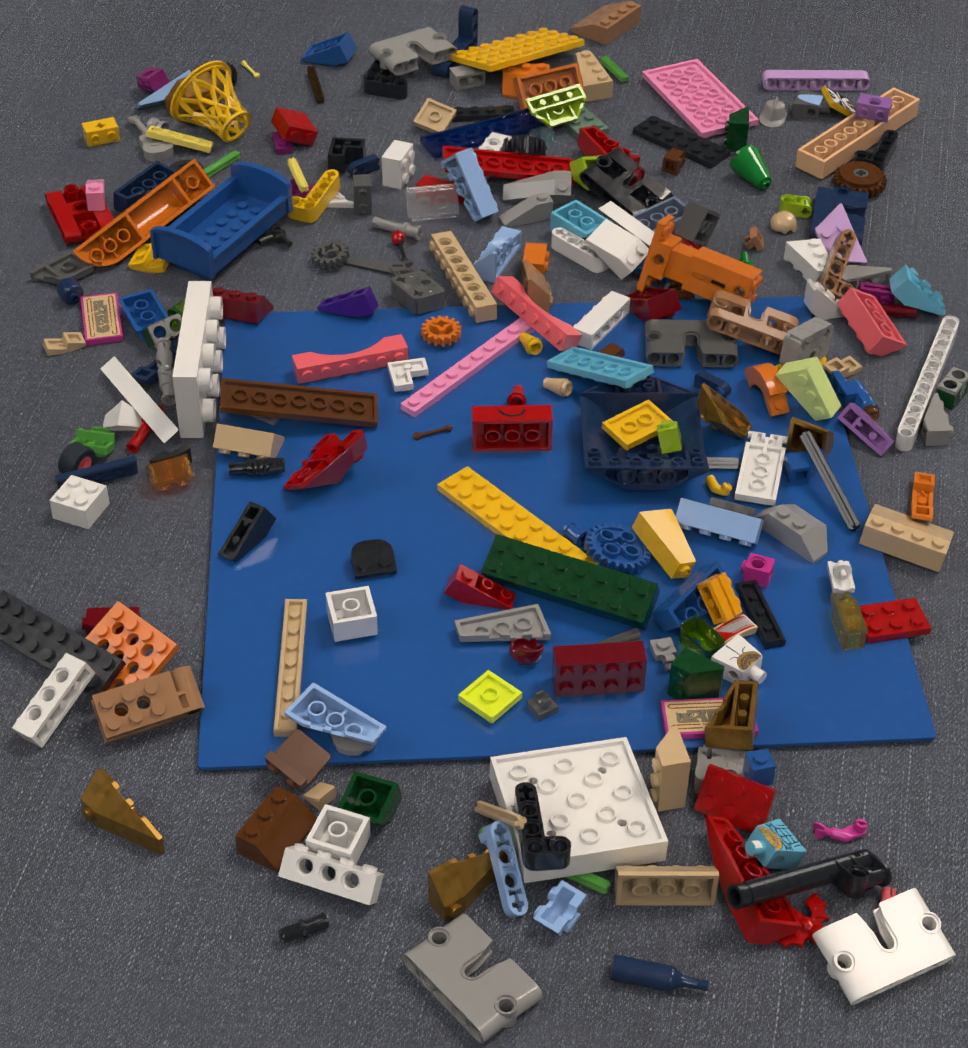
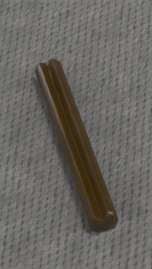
[307,66,325,103]

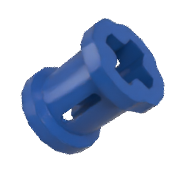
[561,522,587,548]

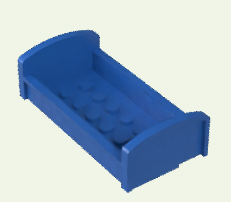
[150,161,293,280]

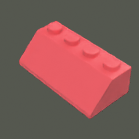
[837,288,907,357]

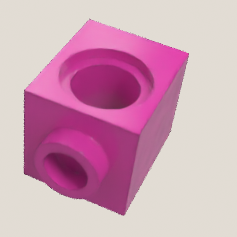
[741,553,775,588]

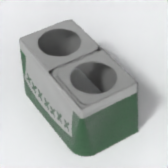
[142,313,182,348]
[936,367,968,410]

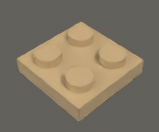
[413,98,457,137]

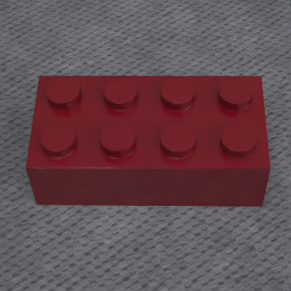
[552,641,647,697]

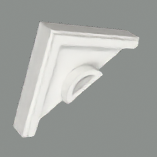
[327,192,354,208]

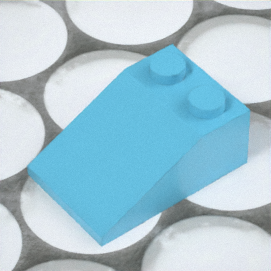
[550,200,612,238]

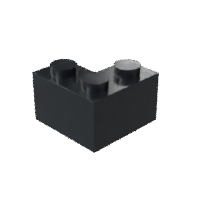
[328,137,366,174]

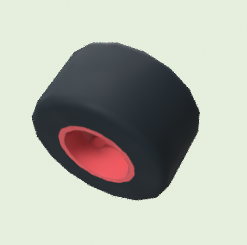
[58,442,96,474]

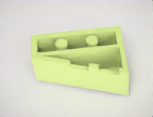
[775,357,841,421]

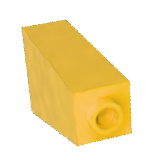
[631,509,696,579]

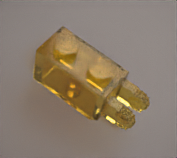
[830,592,868,650]

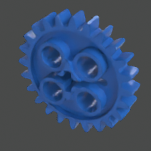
[583,522,652,575]

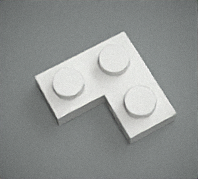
[387,358,428,392]

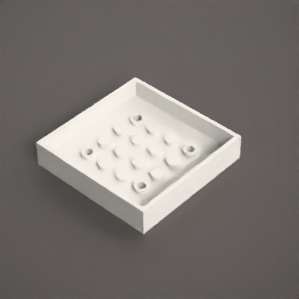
[489,737,668,883]

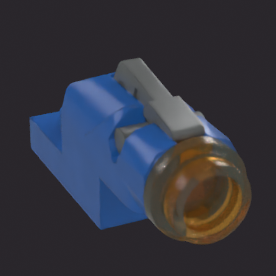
[830,370,880,421]

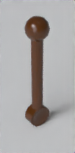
[413,424,452,440]

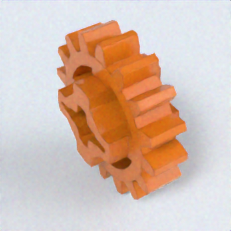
[421,315,461,347]

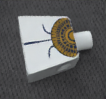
[711,634,767,684]

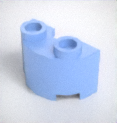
[533,880,587,936]

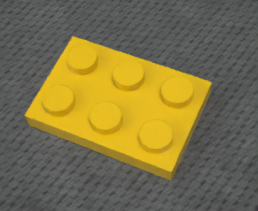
[602,399,674,451]

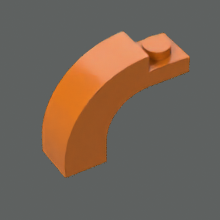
[744,363,790,418]

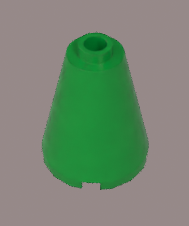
[730,145,772,190]

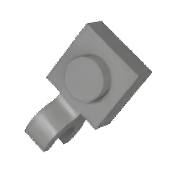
[649,637,677,672]

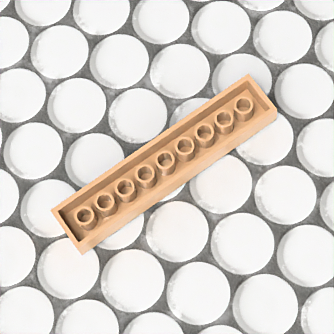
[795,87,920,179]

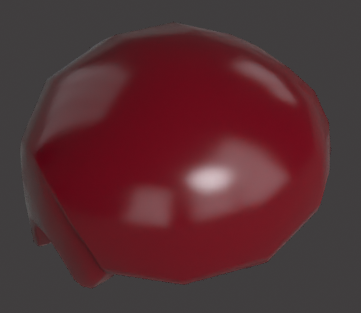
[509,638,544,665]

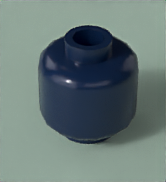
[56,277,84,305]

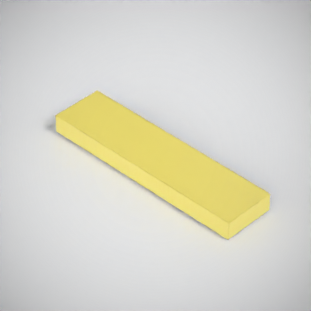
[146,125,214,153]

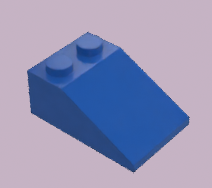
[301,32,357,66]

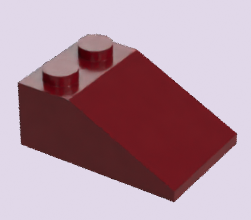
[625,288,681,321]

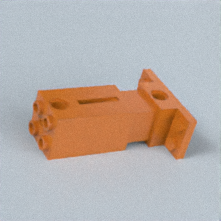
[636,214,763,310]

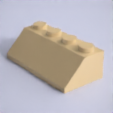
[614,865,719,906]

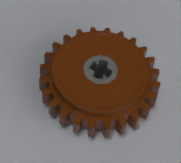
[833,161,887,198]

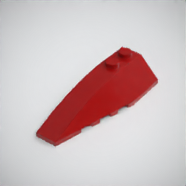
[705,815,802,945]

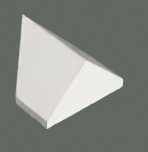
[103,400,142,431]

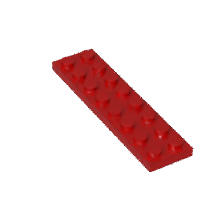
[442,146,576,185]

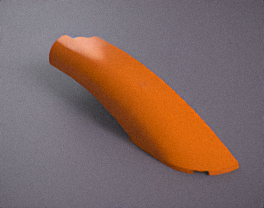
[72,159,215,267]

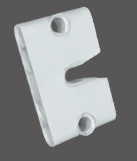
[812,888,956,1005]

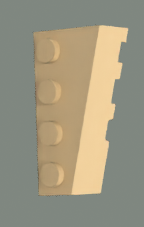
[575,50,613,103]

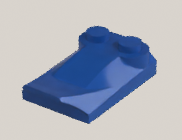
[118,289,172,342]

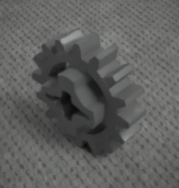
[311,239,350,270]

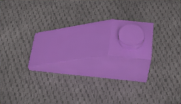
[837,403,895,456]

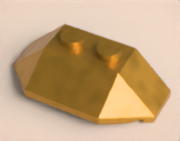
[164,71,224,115]
[697,383,753,439]

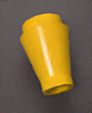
[519,332,543,355]

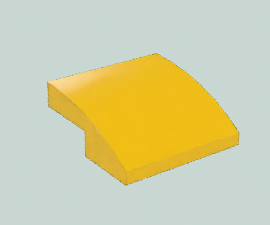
[128,243,170,273]

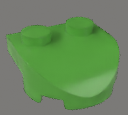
[69,426,115,457]

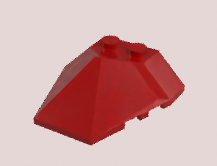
[282,429,367,491]

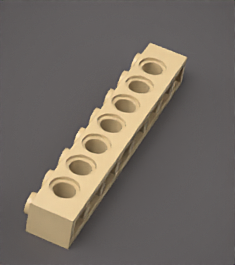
[429,231,497,323]

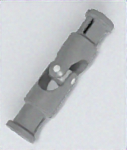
[154,337,176,406]

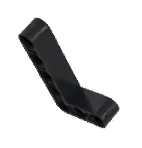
[364,59,408,100]

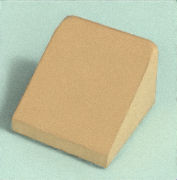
[303,782,337,810]

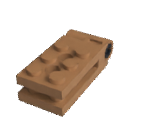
[91,665,205,745]

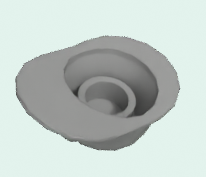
[759,97,787,128]

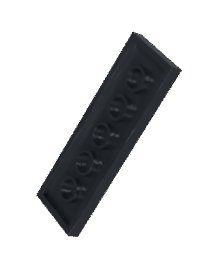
[633,115,731,169]

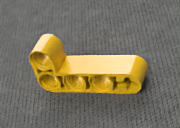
[288,169,341,223]

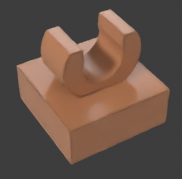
[744,226,764,251]

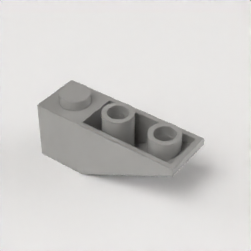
[921,393,953,446]

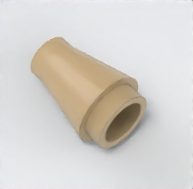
[543,377,573,397]

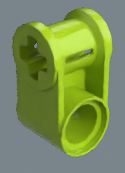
[778,194,812,218]

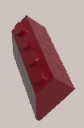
[212,287,274,324]

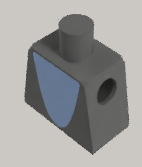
[792,89,831,120]

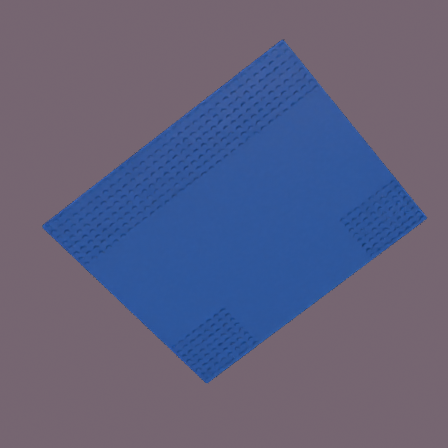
[198,296,936,771]

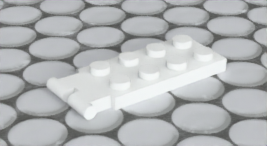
[734,431,788,506]

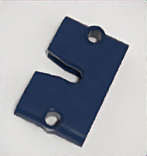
[809,186,869,246]

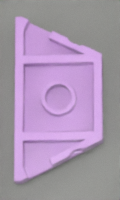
[814,203,867,265]

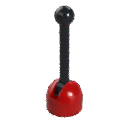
[391,231,409,261]

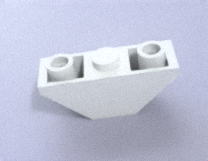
[804,278,844,320]

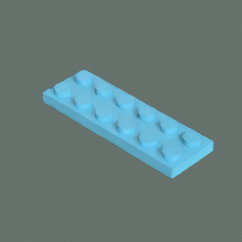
[546,346,654,388]

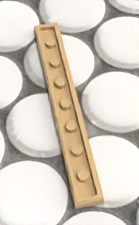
[273,599,307,737]

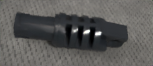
[228,457,285,477]

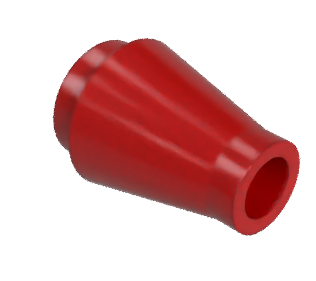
[507,385,526,405]

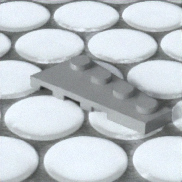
[454,604,551,642]

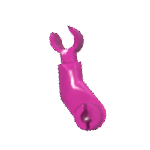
[813,819,868,842]

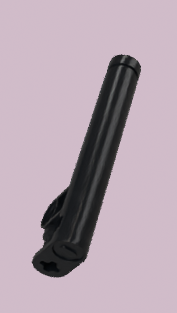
[727,849,892,910]

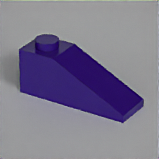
[317,286,379,318]

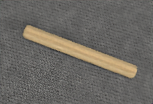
[474,801,527,830]

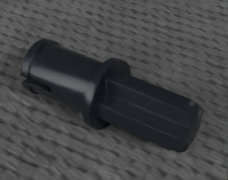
[278,913,329,943]

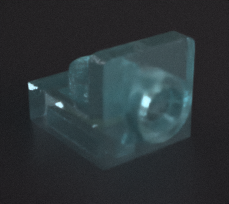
[529,126,556,146]

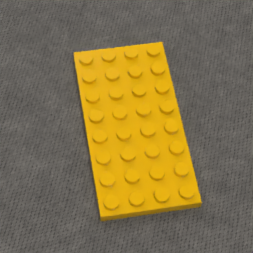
[450,28,585,72]

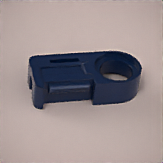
[347,154,380,177]
[694,370,732,398]

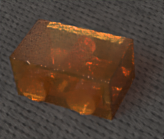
[145,454,194,492]

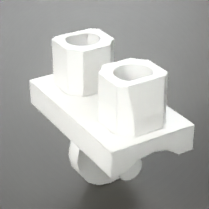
[827,560,855,599]

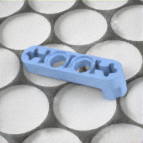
[479,821,528,918]

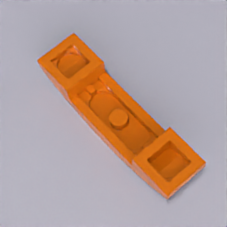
[910,472,935,521]

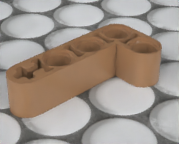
[819,229,856,299]

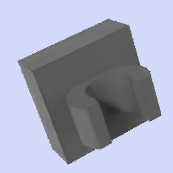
[527,690,558,721]

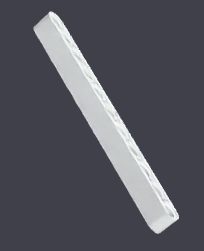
[895,315,959,451]

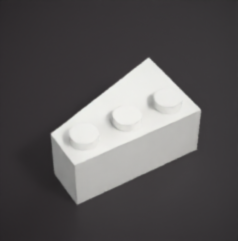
[784,239,835,287]

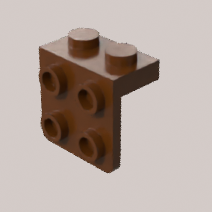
[264,729,331,793]

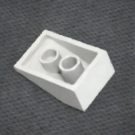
[585,219,649,280]

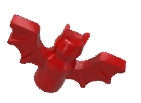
[773,892,829,949]

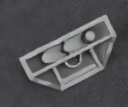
[754,504,828,564]

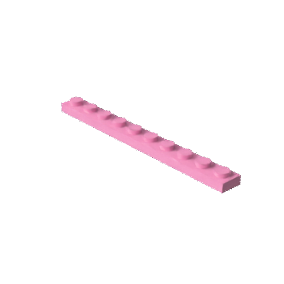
[400,317,535,417]

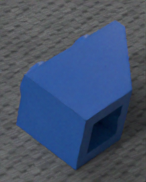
[782,448,824,485]

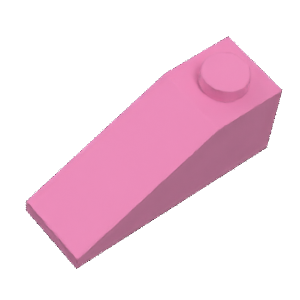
[86,179,105,211]

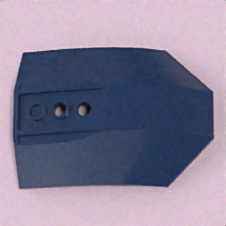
[580,375,709,490]

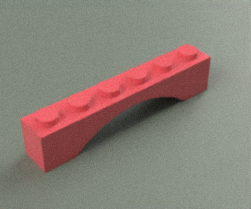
[491,276,582,351]
[292,334,408,384]

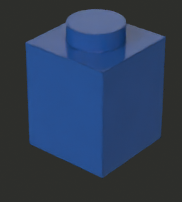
[743,748,776,786]

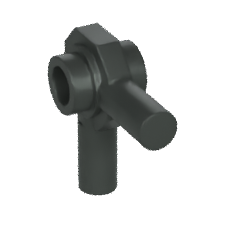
[257,226,293,248]

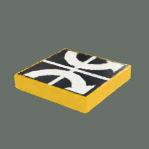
[821,85,855,117]

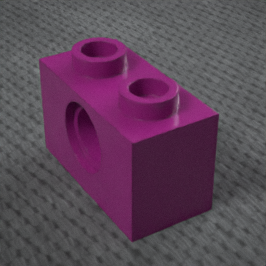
[136,67,170,93]

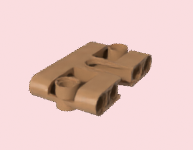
[706,290,799,355]

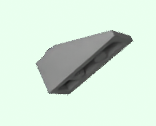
[499,192,553,228]
[835,265,892,295]

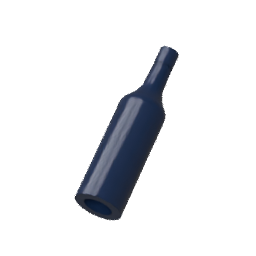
[611,954,709,991]

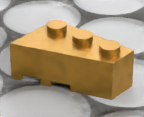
[705,680,758,750]

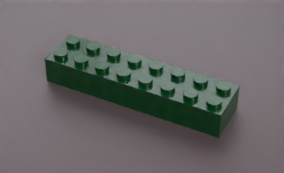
[481,534,660,631]

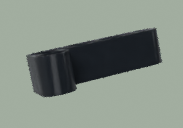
[853,130,898,171]
[514,782,571,871]

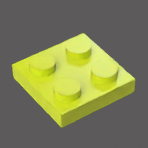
[458,670,522,724]

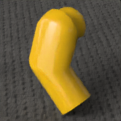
[705,475,732,496]

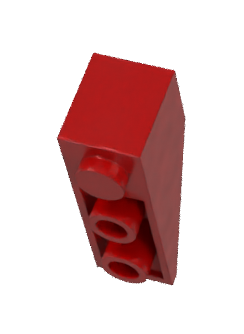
[444,564,516,610]

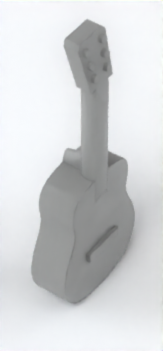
[127,115,174,162]

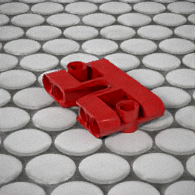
[45,184,114,245]

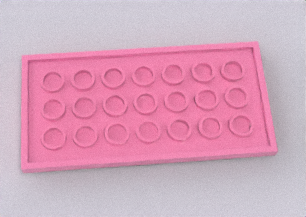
[642,59,759,138]

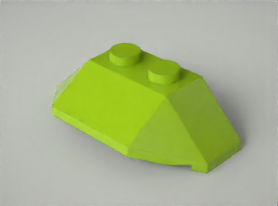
[525,84,587,128]

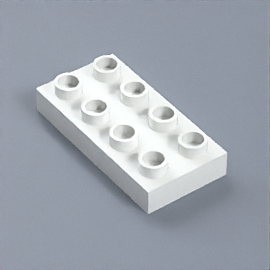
[172,281,226,438]

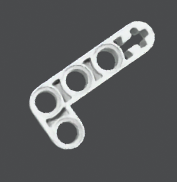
[551,227,610,273]

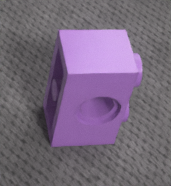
[855,93,893,123]

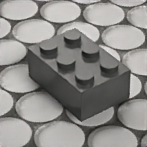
[674,200,721,246]

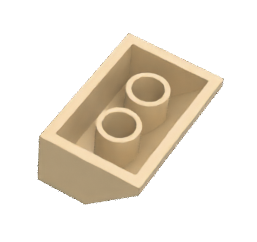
[213,424,285,459]
[649,725,691,812]

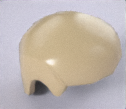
[770,211,797,234]

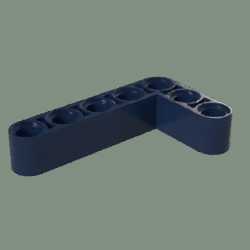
[432,5,478,78]

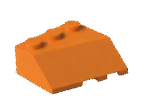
[502,63,550,99]

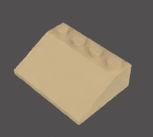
[859,504,954,572]

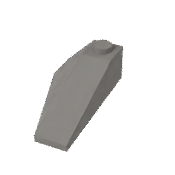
[503,171,572,204]

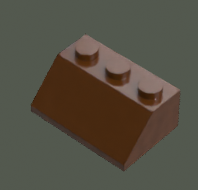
[235,786,317,873]

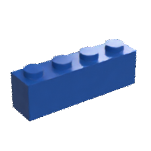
[652,562,740,632]

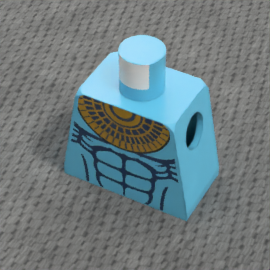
[745,819,807,869]

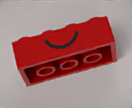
[472,405,553,452]

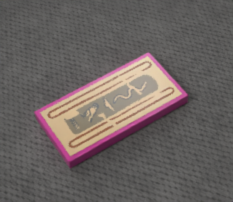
[81,292,123,346]
[660,698,758,740]

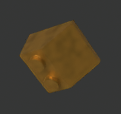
[786,417,835,459]

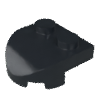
[351,539,397,580]

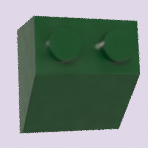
[723,107,749,152]
[668,647,724,700]
[338,771,402,826]

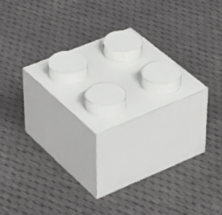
[382,140,415,189]
[49,475,110,529]
[325,586,378,642]
[305,804,371,865]

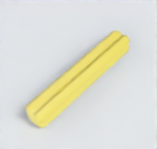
[287,158,309,193]

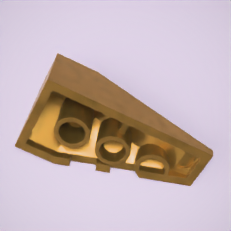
[80,768,165,855]
[428,844,508,922]

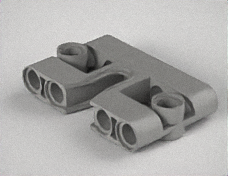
[369,27,458,76]
[403,913,543,1044]

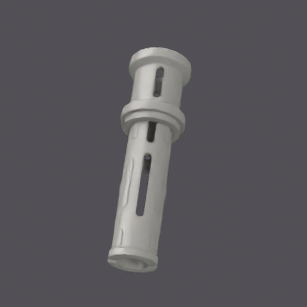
[372,217,424,241]

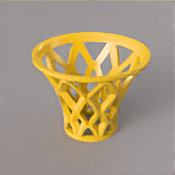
[170,60,251,143]

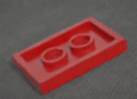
[853,597,931,643]
[694,764,777,833]

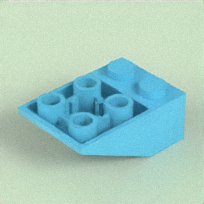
[889,265,945,316]

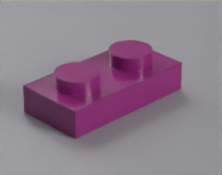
[272,131,293,155]

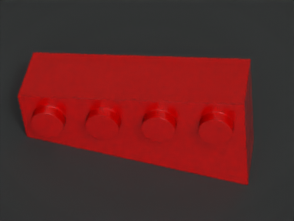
[577,126,640,166]

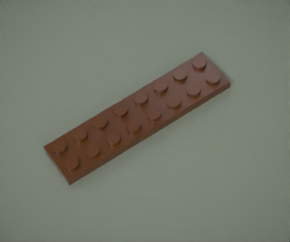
[220,378,378,428]

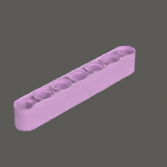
[761,70,871,91]

